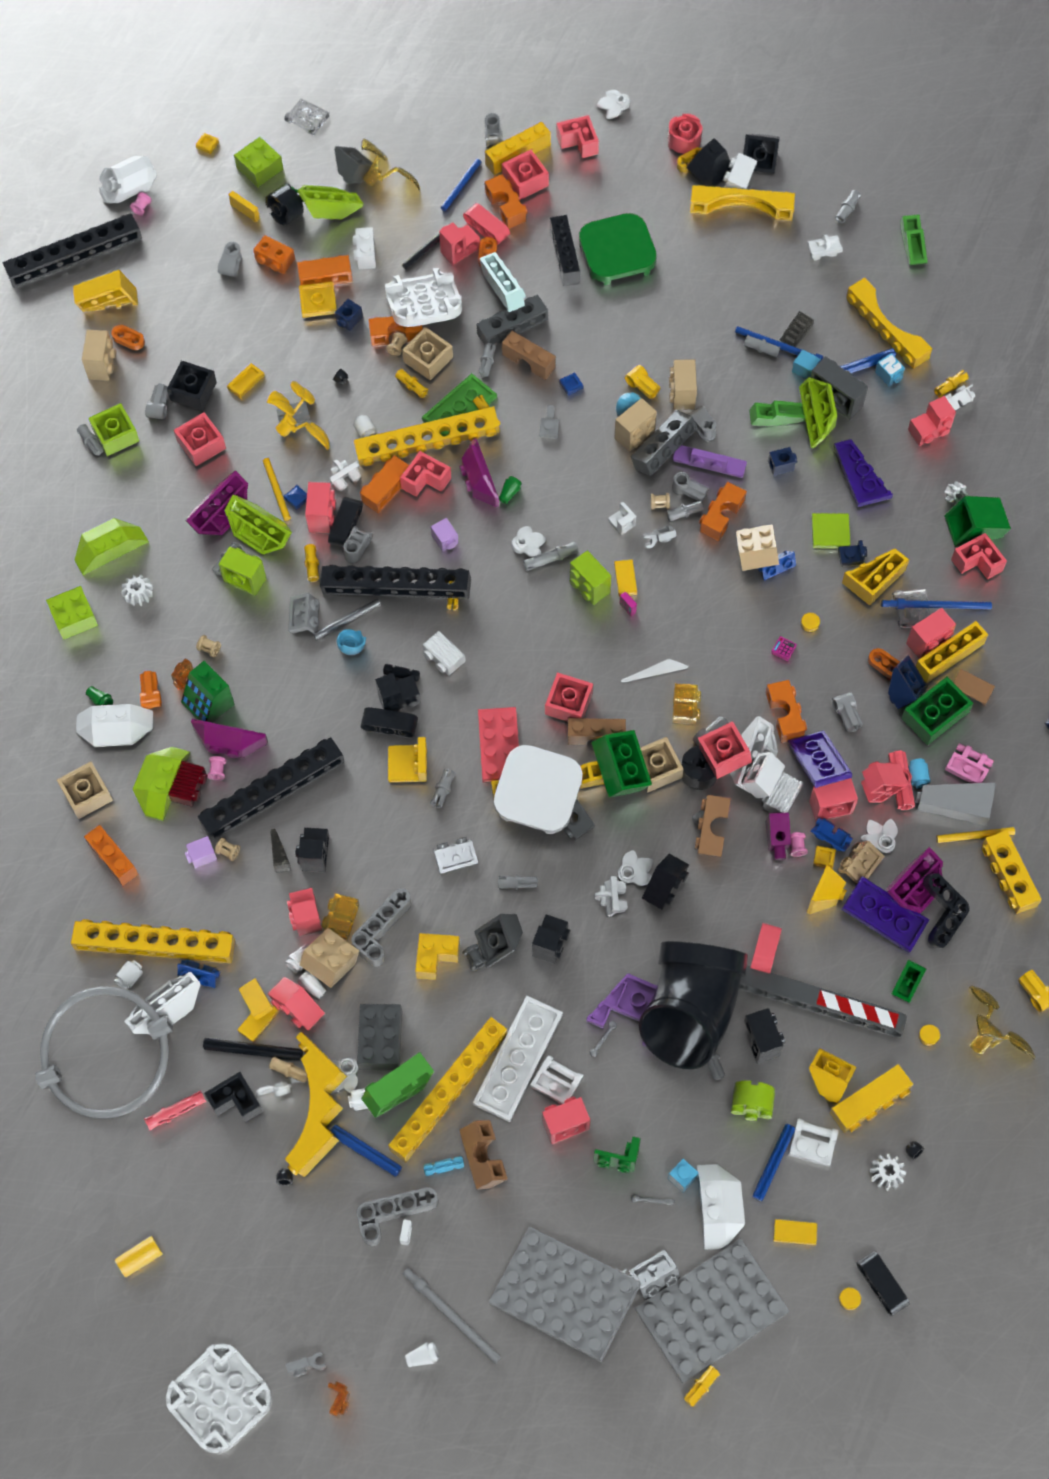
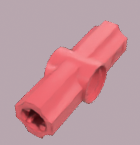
[888,750,915,811]

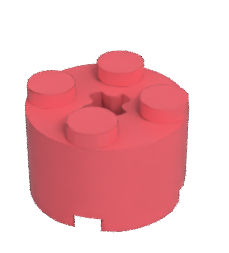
[668,113,703,154]

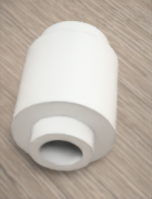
[353,415,377,438]
[114,960,143,990]
[348,1088,368,1111]

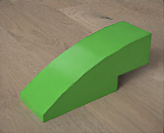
[900,214,928,265]
[749,400,806,426]

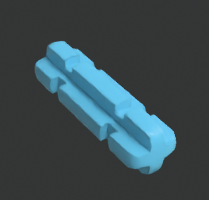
[423,1156,464,1176]

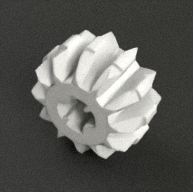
[121,575,153,606]
[870,1154,906,1190]

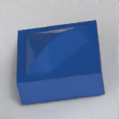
[284,485,307,510]

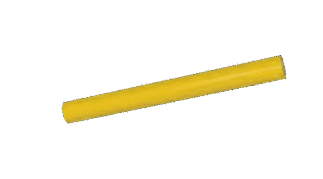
[263,458,291,521]
[936,827,1015,843]

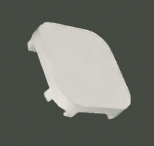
[385,268,462,327]
[494,745,582,834]
[166,1344,272,1454]

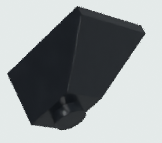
[743,134,780,173]
[686,138,731,187]

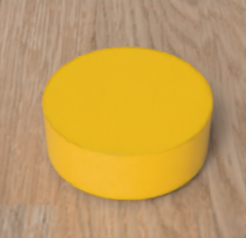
[801,613,820,632]
[919,1024,940,1046]
[839,1288,861,1311]

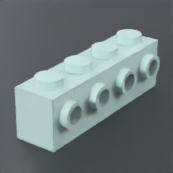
[479,252,526,312]

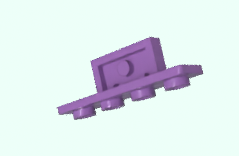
[673,445,747,478]

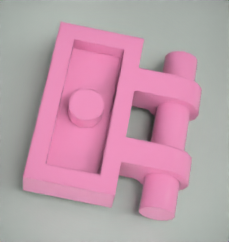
[945,743,994,783]

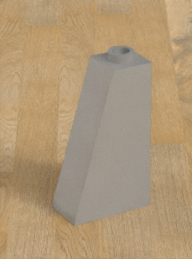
[915,783,996,826]

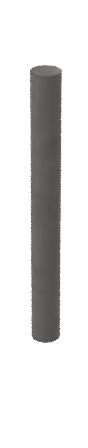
[313,598,381,641]

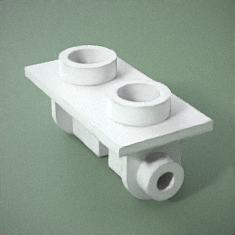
[945,385,975,410]

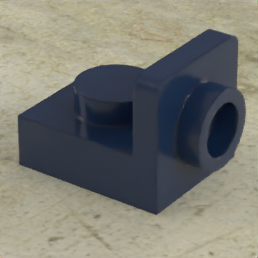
[838,540,868,567]

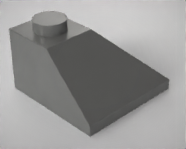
[334,146,378,184]
[474,914,523,967]

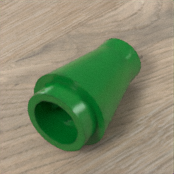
[499,476,522,504]
[86,686,113,706]

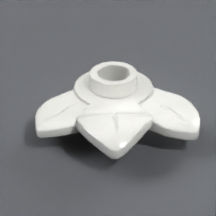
[597,90,630,119]
[511,526,546,557]
[861,819,898,853]
[618,850,653,886]
[331,1057,358,1093]
[256,1081,292,1097]

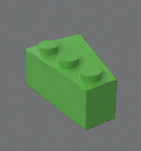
[361,1052,434,1118]

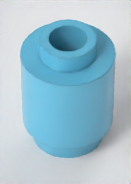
[908,759,931,789]

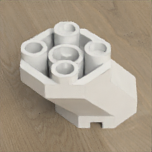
[99,156,156,203]

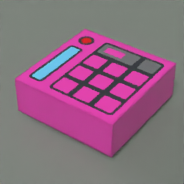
[619,592,637,616]
[771,636,797,662]

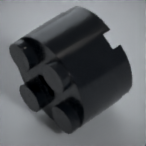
[265,183,304,225]
[681,746,717,790]

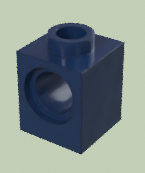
[335,299,363,331]
[768,447,797,476]

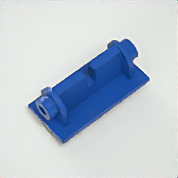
[757,550,796,580]
[810,818,853,852]
[177,959,220,988]

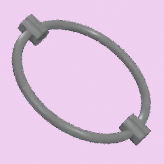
[35,986,173,1118]

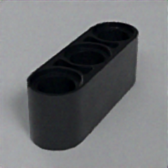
[328,497,363,547]
[360,707,418,738]
[856,1251,910,1316]

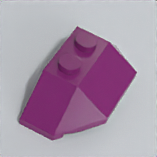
[459,437,499,507]
[186,470,248,536]
[191,719,268,758]
[886,847,943,913]

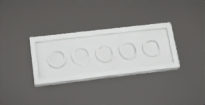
[473,996,563,1122]

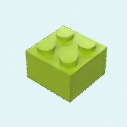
[234,137,284,188]
[88,403,140,456]
[219,546,267,596]
[569,550,612,605]
[46,586,98,640]

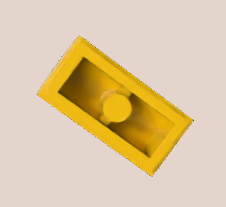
[115,1236,163,1278]

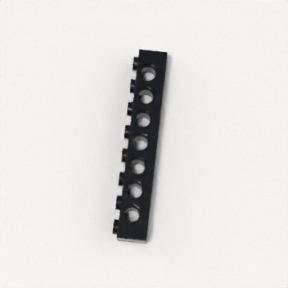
[2,213,142,288]
[320,565,471,599]
[197,737,345,841]

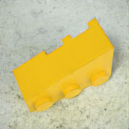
[73,270,138,312]
[842,548,909,606]

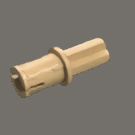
[269,1057,308,1083]

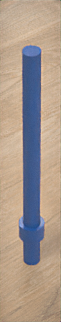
[735,326,823,360]
[881,598,992,610]

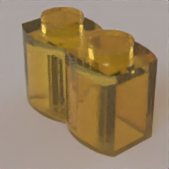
[672,684,701,725]
[321,894,360,940]

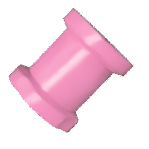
[130,192,152,215]
[207,756,227,781]
[790,832,808,857]

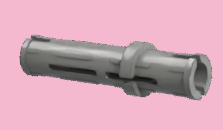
[523,541,579,571]

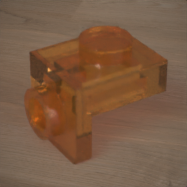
[171,658,193,690]
[327,1381,350,1419]

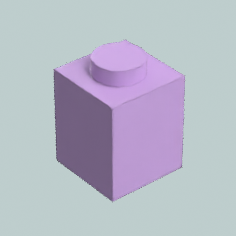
[431,518,458,551]
[185,836,217,868]

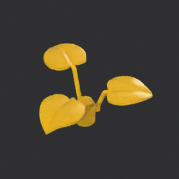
[267,381,329,450]

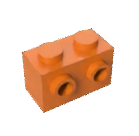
[253,235,295,274]

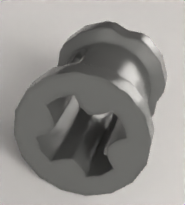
[462,944,487,971]

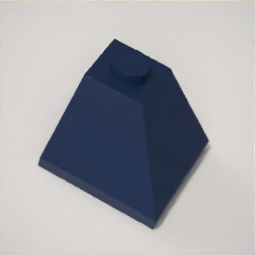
[888,655,928,709]

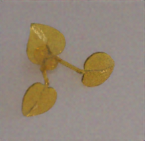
[361,138,420,191]
[969,985,1036,1060]

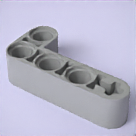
[351,888,411,967]
[357,1188,438,1246]

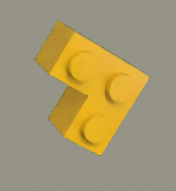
[415,933,460,980]

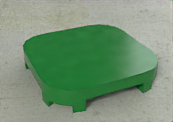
[579,213,657,285]

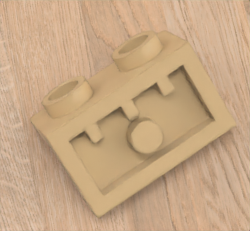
[837,841,885,884]

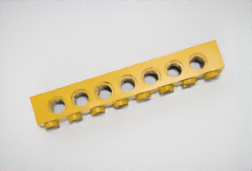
[354,406,500,466]
[71,919,235,964]
[388,1017,507,1163]

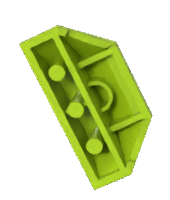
[298,185,364,220]
[799,377,837,448]
[225,495,292,555]
[74,518,149,576]
[132,747,190,821]

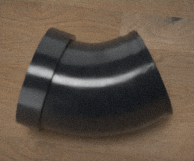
[639,941,748,1070]

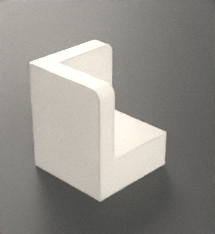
[609,502,636,535]

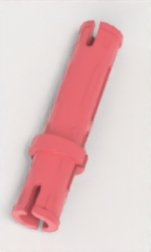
[144,1090,206,1130]

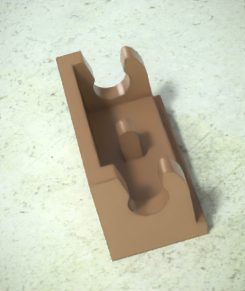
[953,669,995,706]

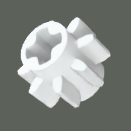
[944,481,968,505]

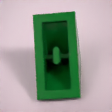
[891,960,926,1003]

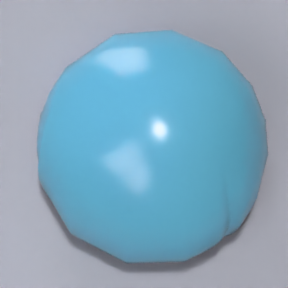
[615,392,641,416]
[336,629,366,655]

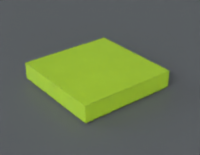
[811,513,850,549]

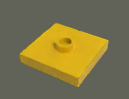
[299,282,337,318]

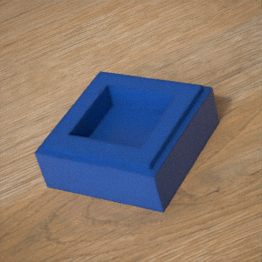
[559,372,583,396]

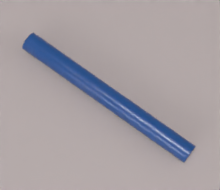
[441,159,482,211]

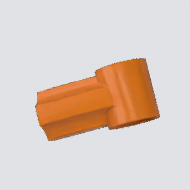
[140,671,162,709]

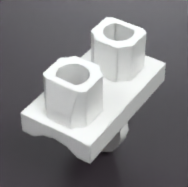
[807,234,843,260]
[328,459,362,492]
[595,876,628,917]

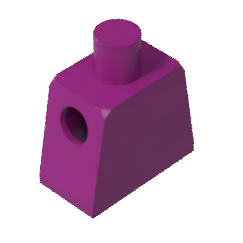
[765,813,791,860]

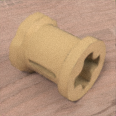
[386,332,407,356]
[650,493,670,510]
[196,635,221,658]
[215,837,241,861]

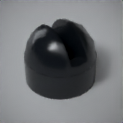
[333,368,348,384]
[906,1141,924,1160]
[276,1168,293,1186]

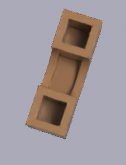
[502,331,556,380]
[568,718,626,745]
[695,795,731,858]
[459,1120,508,1189]

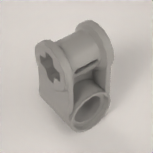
[485,113,503,147]
[218,242,242,277]
[688,406,716,441]
[343,526,373,563]

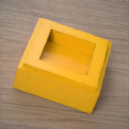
[195,133,219,154]
[813,846,836,869]

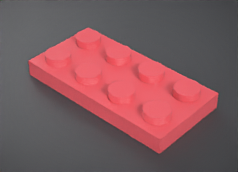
[478,707,519,782]

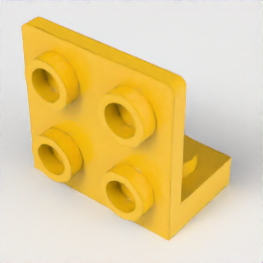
[388,737,427,782]

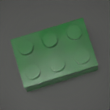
[901,677,974,746]
[591,730,652,798]

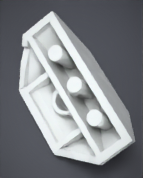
[76,704,153,747]
[730,716,778,793]
[125,972,201,1034]
[696,1164,745,1250]

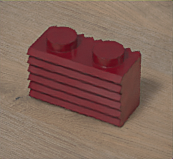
[169,761,207,807]

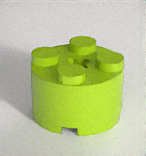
[731,1080,775,1121]

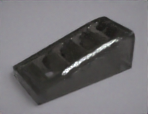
[779,311,814,347]
[270,829,291,873]

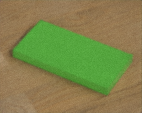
[422,373,497,436]

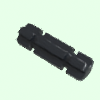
[383,664,420,682]

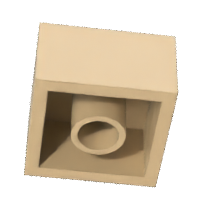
[402,327,453,381]
[81,330,116,381]
[669,359,697,410]
[614,398,657,452]
[736,525,779,571]
[641,737,684,793]
[57,762,113,819]
[300,928,359,988]

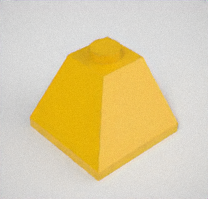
[807,866,847,914]
[809,1048,856,1104]

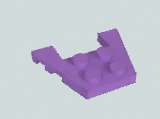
[586,973,657,1047]

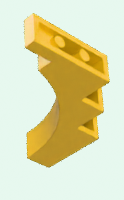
[285,1032,347,1177]

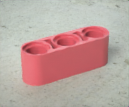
[463,203,510,245]
[750,923,782,974]

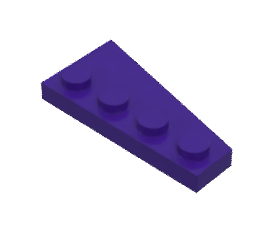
[833,439,893,507]

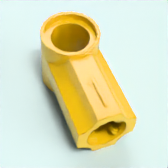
[625,365,661,399]
[1018,969,1049,1012]

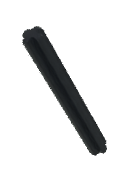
[203,1038,303,1061]

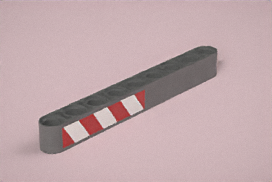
[739,965,907,1037]

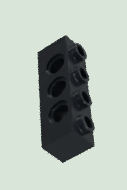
[550,215,580,286]

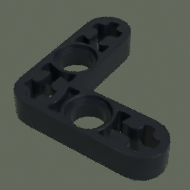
[923,873,970,948]

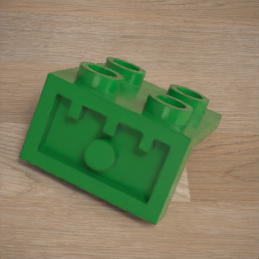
[594,1137,641,1173]

